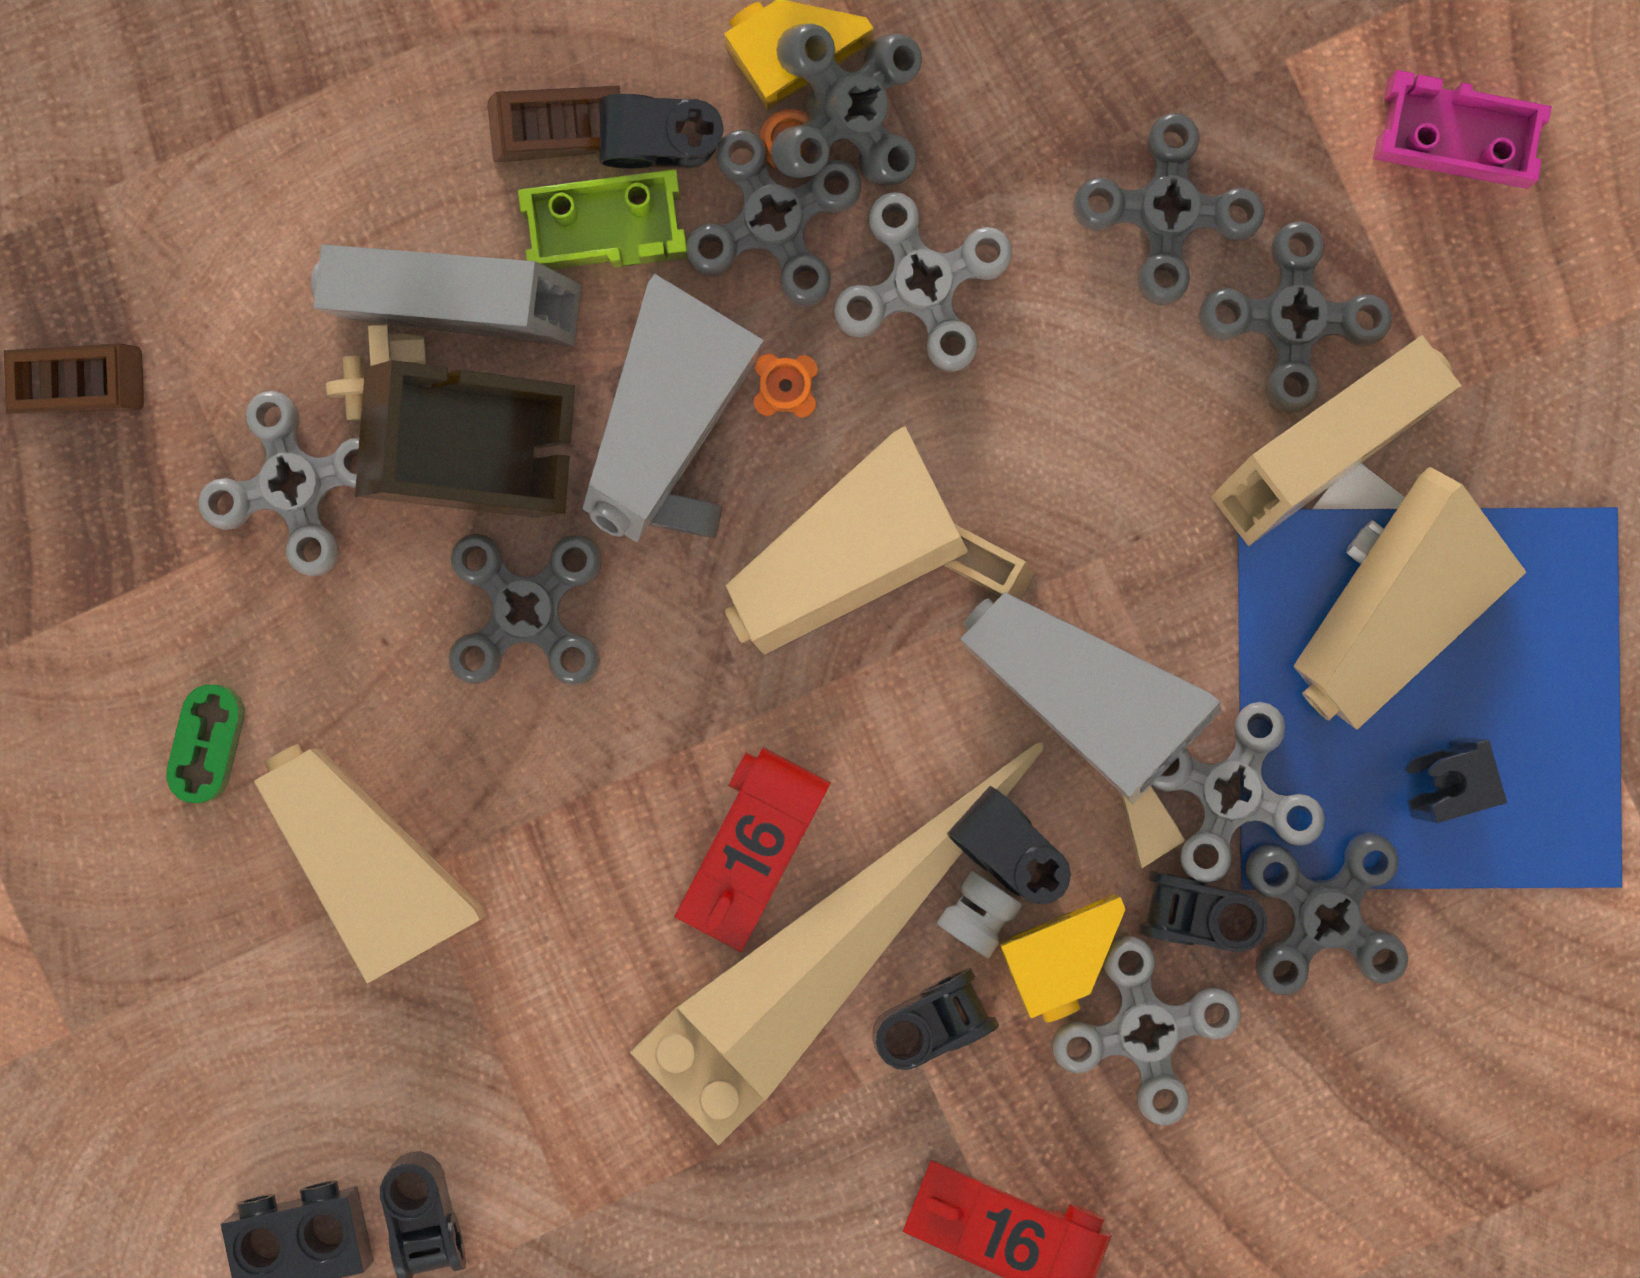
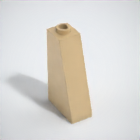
[1210,335,1462,547]
[725,426,968,655]
[1293,467,1527,730]
[254,744,487,984]

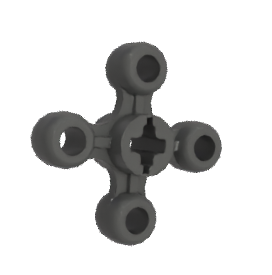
[771,23,922,186]
[1073,113,1265,306]
[686,129,861,307]
[1199,221,1392,413]
[449,534,602,686]
[1245,832,1409,995]

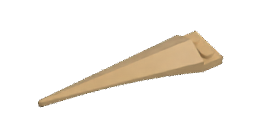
[630,743,1044,1146]

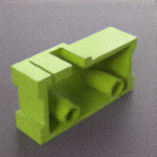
[518,169,688,270]

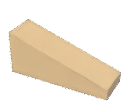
[944,524,1036,600]
[1120,786,1186,868]

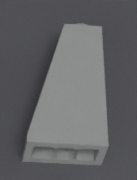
[311,244,582,347]
[582,273,764,542]
[960,592,1221,804]

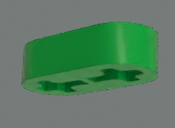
[166,684,245,803]

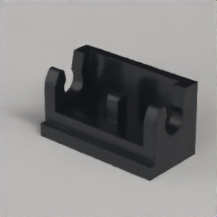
[1405,738,1507,823]

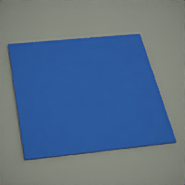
[1238,507,1622,890]

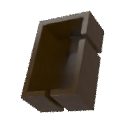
[355,360,575,518]

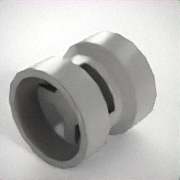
[936,870,1024,958]

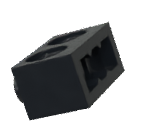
[221,1180,373,1278]

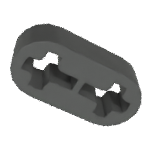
[649,494,723,538]

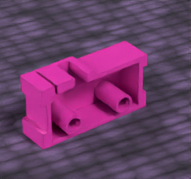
[1373,70,1552,189]

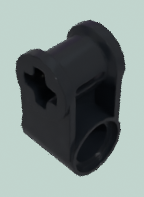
[599,94,724,169]
[946,786,1071,905]
[1138,871,1267,952]
[872,968,999,1070]
[380,1151,466,1278]

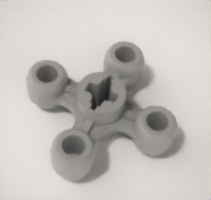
[834,192,1012,372]
[198,391,359,576]
[1151,702,1325,884]
[1052,936,1241,1126]

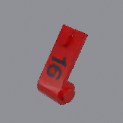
[674,747,831,952]
[903,1160,1112,1278]

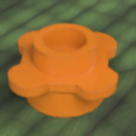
[753,353,818,418]

